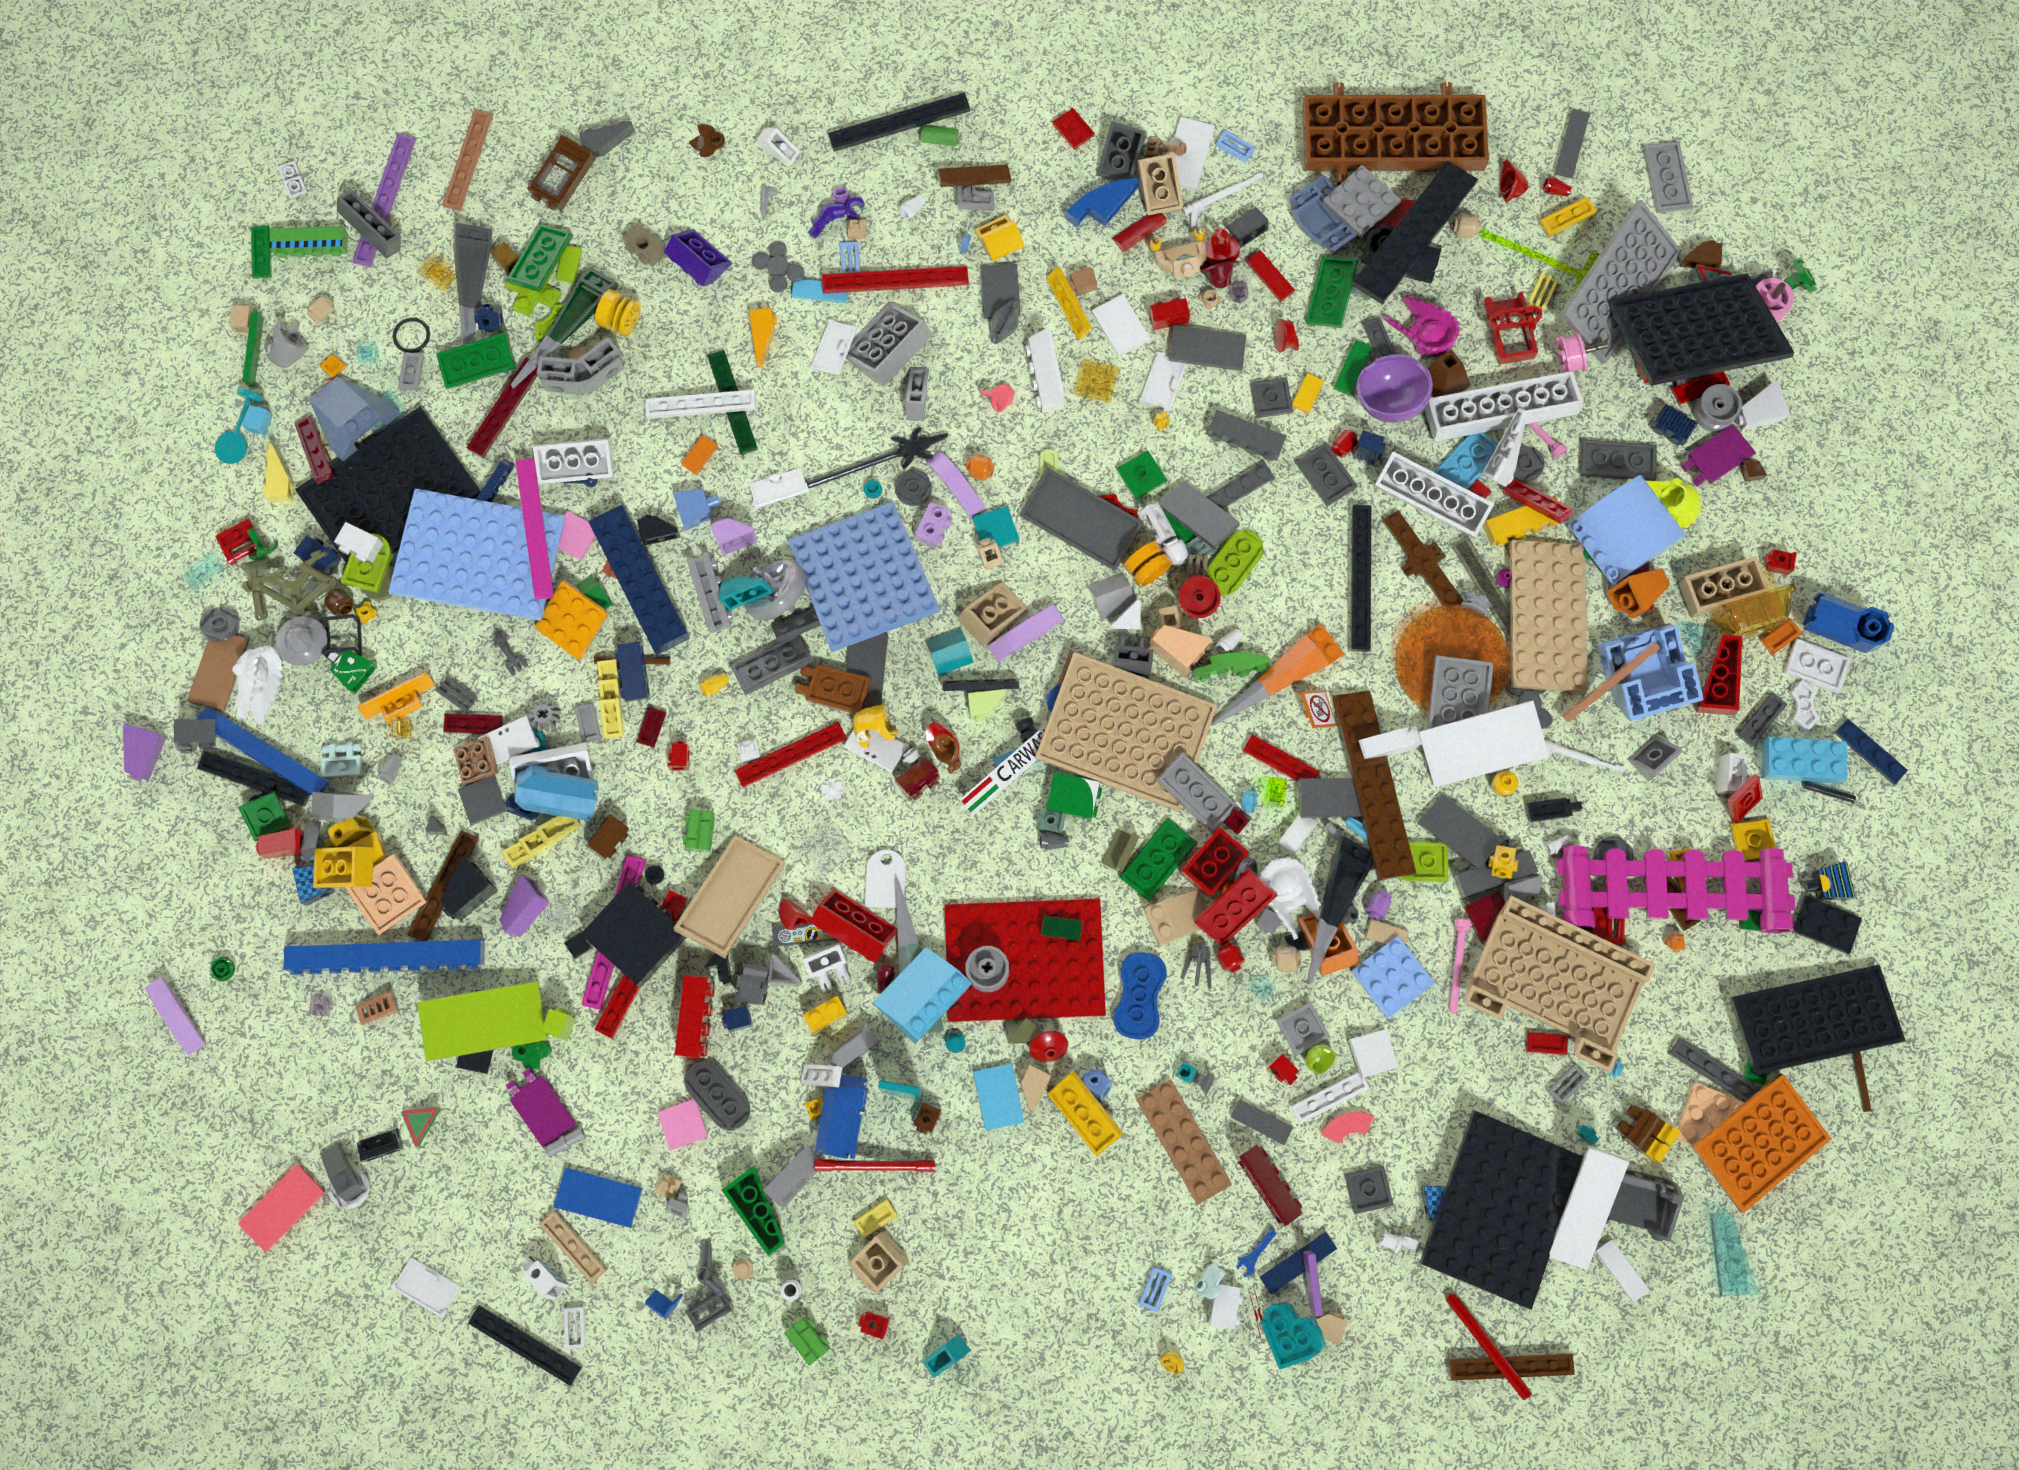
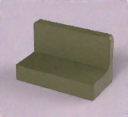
[1102,829,1139,873]

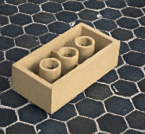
[1678,556,1770,618]

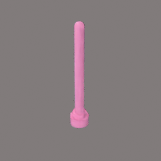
[1527,422,1568,459]
[1449,919,1471,1014]

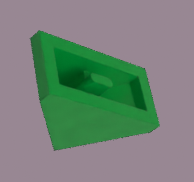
[576,575,613,610]

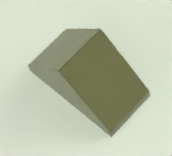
[1008,1018,1042,1044]

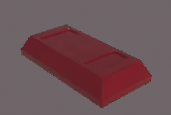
[636,707,667,748]

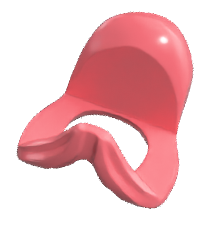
[979,384,1015,413]

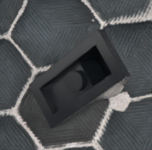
[704,953,733,986]

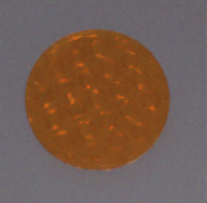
[1395,605,1510,713]

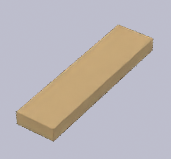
[539,1210,607,1284]

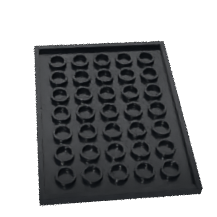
[1608,273,1795,386]
[295,407,481,564]
[1419,1110,1584,1310]

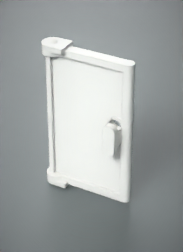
[809,319,857,375]
[1139,352,1187,412]
[749,468,809,510]
[478,715,540,765]
[844,730,910,773]
[391,1257,461,1319]

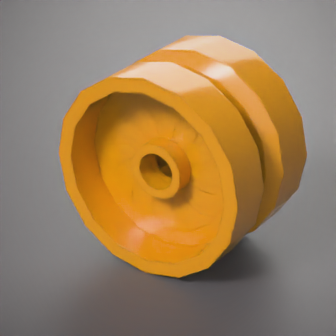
[1124,541,1172,588]

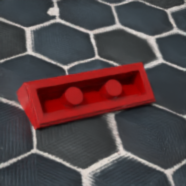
[1112,213,1167,253]

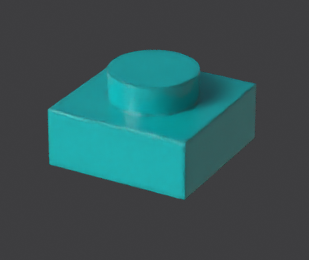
[1575,1125,1599,1145]

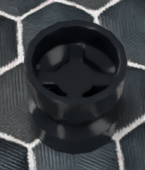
[1015,717,1038,743]

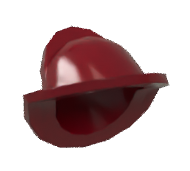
[1199,260,1239,289]

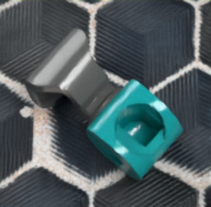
[1175,1062,1215,1095]

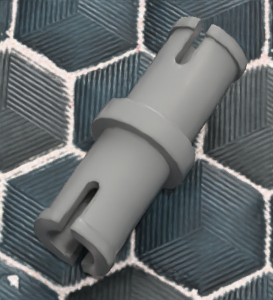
[544,1127,585,1158]

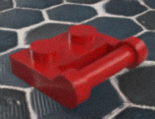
[215,518,265,566]
[1591,907,1626,946]

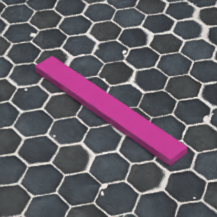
[515,458,554,600]
[581,855,646,1010]

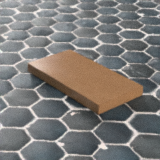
[187,635,250,711]

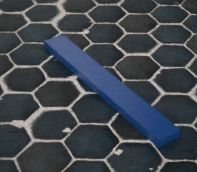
[196,707,329,795]

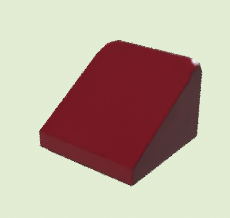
[1223,806,1253,835]

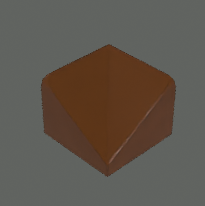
[1741,460,1767,482]

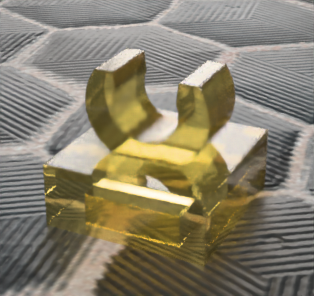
[389,717,412,739]

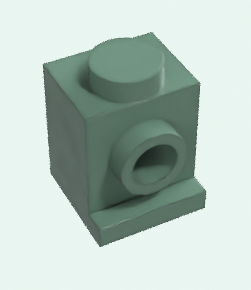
[1036,810,1066,835]

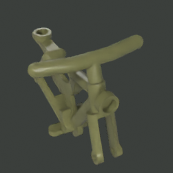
[240,550,337,621]

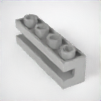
[687,553,733,634]

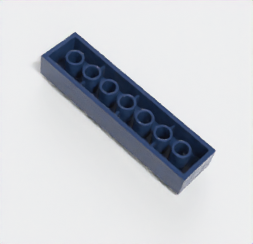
[588,505,690,656]

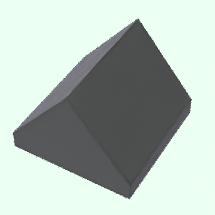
[426,815,447,835]

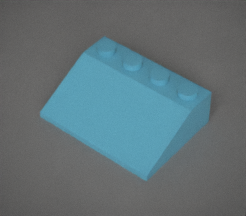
[872,947,972,1044]

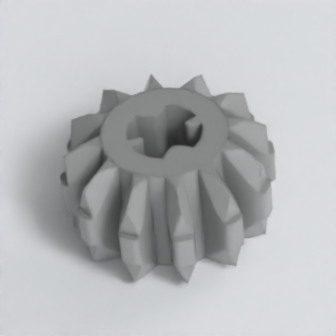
[528,700,561,732]

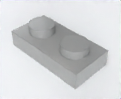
[398,352,425,391]

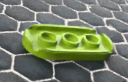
[1206,530,1264,596]

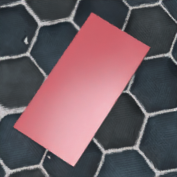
[238,1164,326,1252]

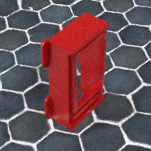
[1484,291,1538,365]

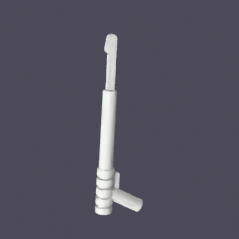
[1182,173,1263,229]
[1529,740,1625,772]

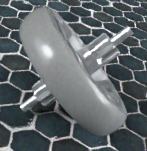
[744,559,806,621]

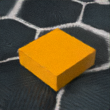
[319,354,346,379]

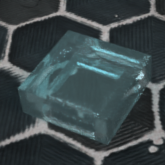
[1248,975,1277,1003]

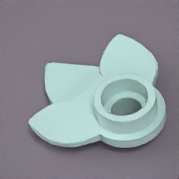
[1195,1262,1226,1299]

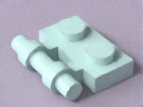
[321,742,363,778]

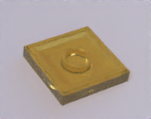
[1075,360,1119,403]

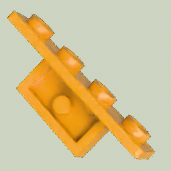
[357,672,435,724]

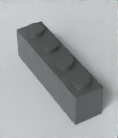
[337,189,401,259]
[1207,410,1287,461]
[1453,849,1538,899]

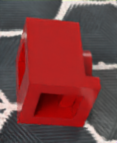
[1764,549,1797,575]
[667,741,690,770]
[1267,1054,1299,1085]
[858,1311,890,1339]

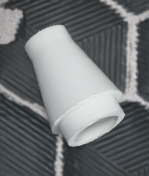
[899,195,926,220]
[1216,629,1243,654]

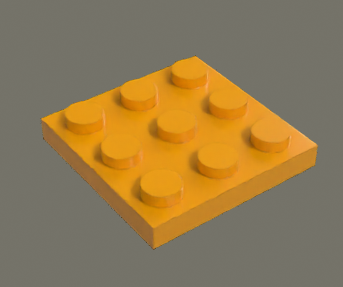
[534,581,609,660]

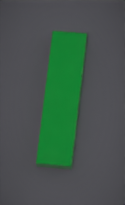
[242,312,264,387]

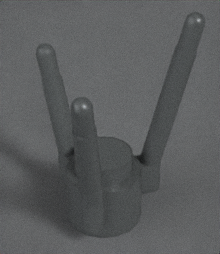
[1180,944,1212,989]

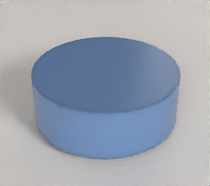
[960,234,971,253]

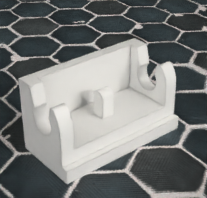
[1138,504,1176,546]
[1717,753,1748,796]

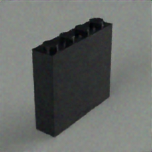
[580,882,687,988]

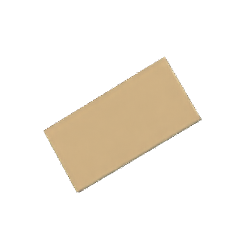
[674,835,785,958]

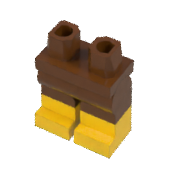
[1615,1105,1681,1163]

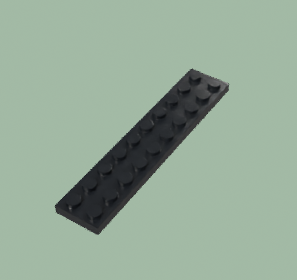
[1351,161,1478,305]

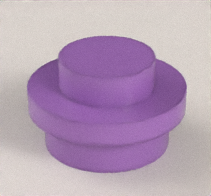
[832,187,851,203]

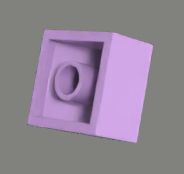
[710,518,758,556]

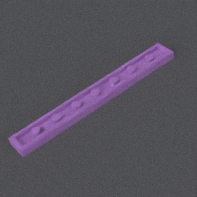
[352,133,416,268]

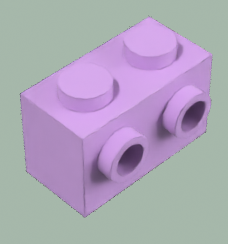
[914,502,953,549]

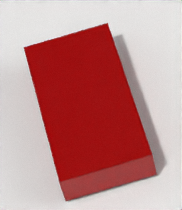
[1526,1032,1568,1055]

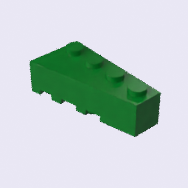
[721,1166,786,1258]

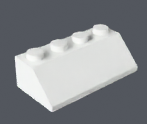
[1025,327,1065,413]
[533,438,613,484]
[509,742,594,786]

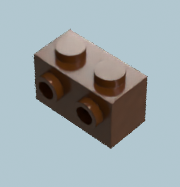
[585,814,629,860]

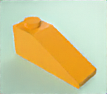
[749,307,778,368]

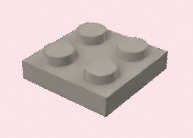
[1276,1002,1330,1056]

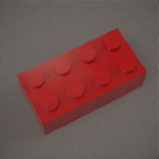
[674,975,716,1061]

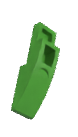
[1192,652,1271,682]

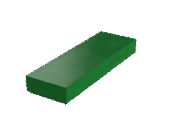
[251,225,272,279]
[1333,340,1372,396]

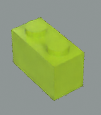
[541,1007,575,1041]

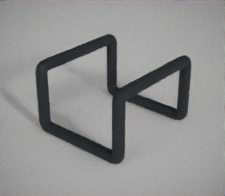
[320,614,362,659]

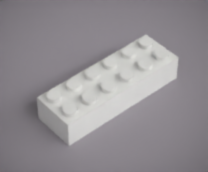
[1374,452,1494,539]

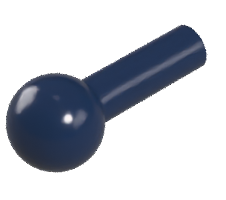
[563,473,598,488]

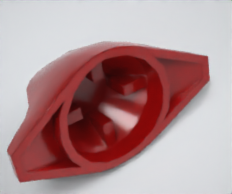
[1499,159,1528,203]

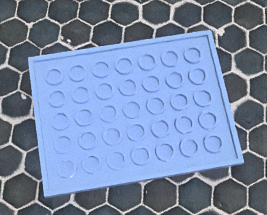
[389,489,565,621]

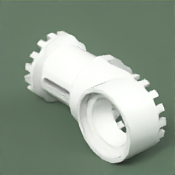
[1378,1229,1421,1254]

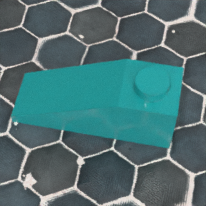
[718,577,774,611]

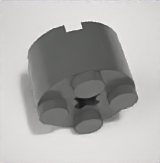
[736,962,770,1005]

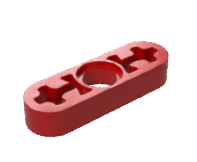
[1488,305,1542,331]

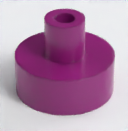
[1496,569,1512,588]

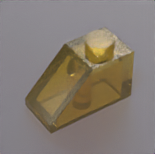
[416,258,456,292]

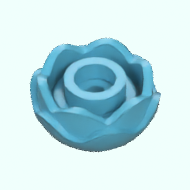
[1241,789,1259,813]

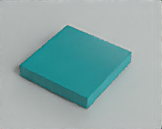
[972,506,1020,552]

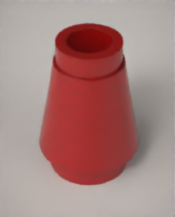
[1542,176,1571,197]

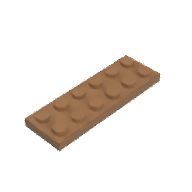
[1136,1080,1232,1205]

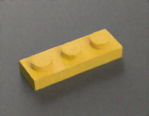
[1539,197,1597,238]

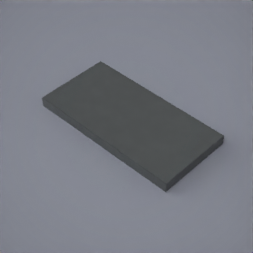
[1019,467,1144,572]

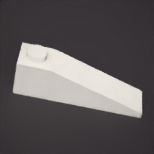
[1481,408,1528,487]

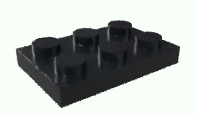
[1792,895,1862,955]

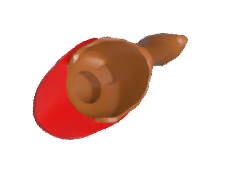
[925,722,962,774]

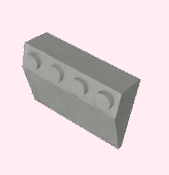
[841,302,932,387]

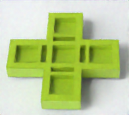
[504,270,562,318]

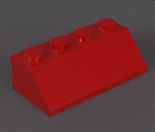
[810,888,898,964]

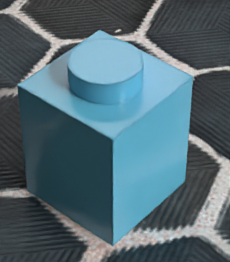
[242,405,272,436]

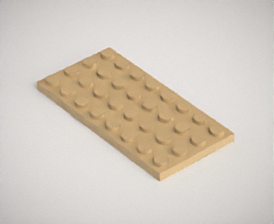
[1510,540,1588,692]

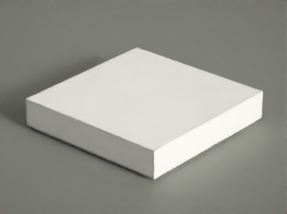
[1348,1029,1399,1078]

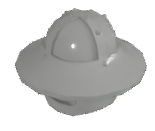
[276,616,327,666]

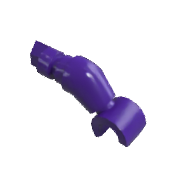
[807,197,865,239]

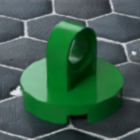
[1783,257,1818,293]

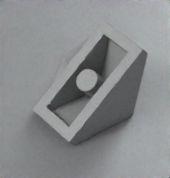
[768,954,803,986]

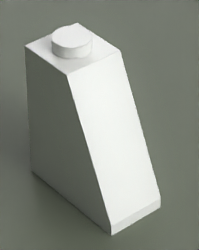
[1735,380,1790,430]

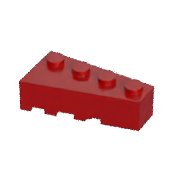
[1696,635,1743,716]

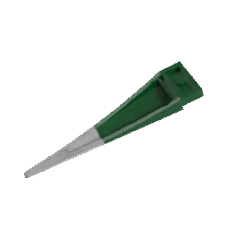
[511,267,619,388]

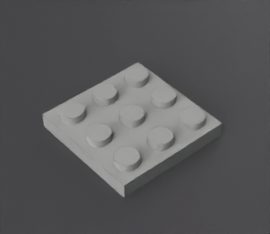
[1323,165,1401,239]

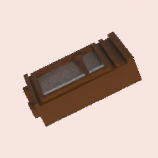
[527,134,596,211]

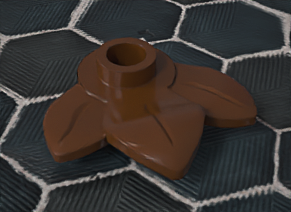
[689,124,725,157]

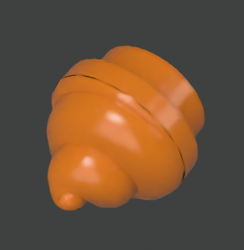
[1664,932,1685,952]

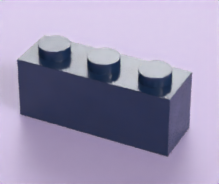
[615,641,650,702]

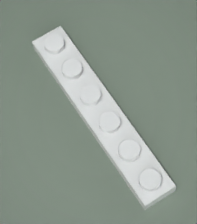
[645,390,756,419]

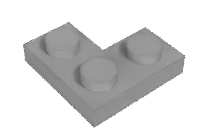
[956,185,995,211]

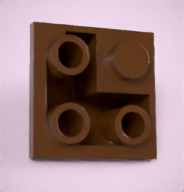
[1427,349,1471,397]

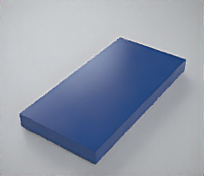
[554,1168,643,1228]

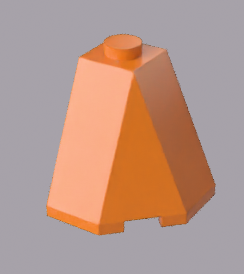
[1606,568,1670,619]

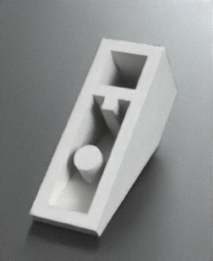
[1359,726,1422,759]

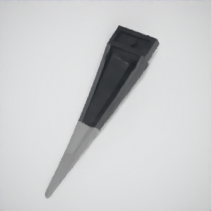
[1306,836,1373,985]

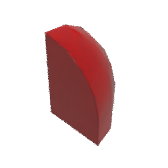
[779,898,812,930]

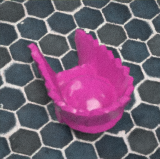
[1384,295,1460,356]

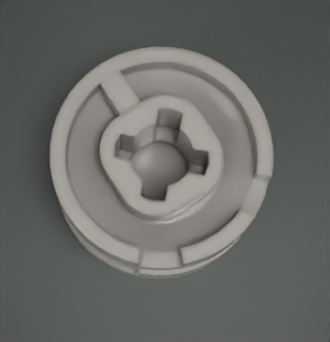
[1460,591,1491,618]

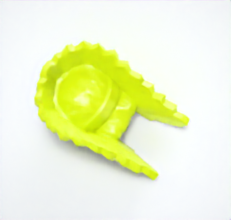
[1626,478,1702,528]

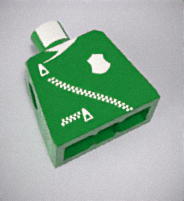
[328,651,377,695]

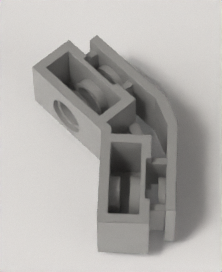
[537,337,624,394]

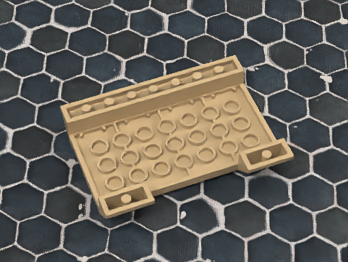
[1464,896,1656,1073]

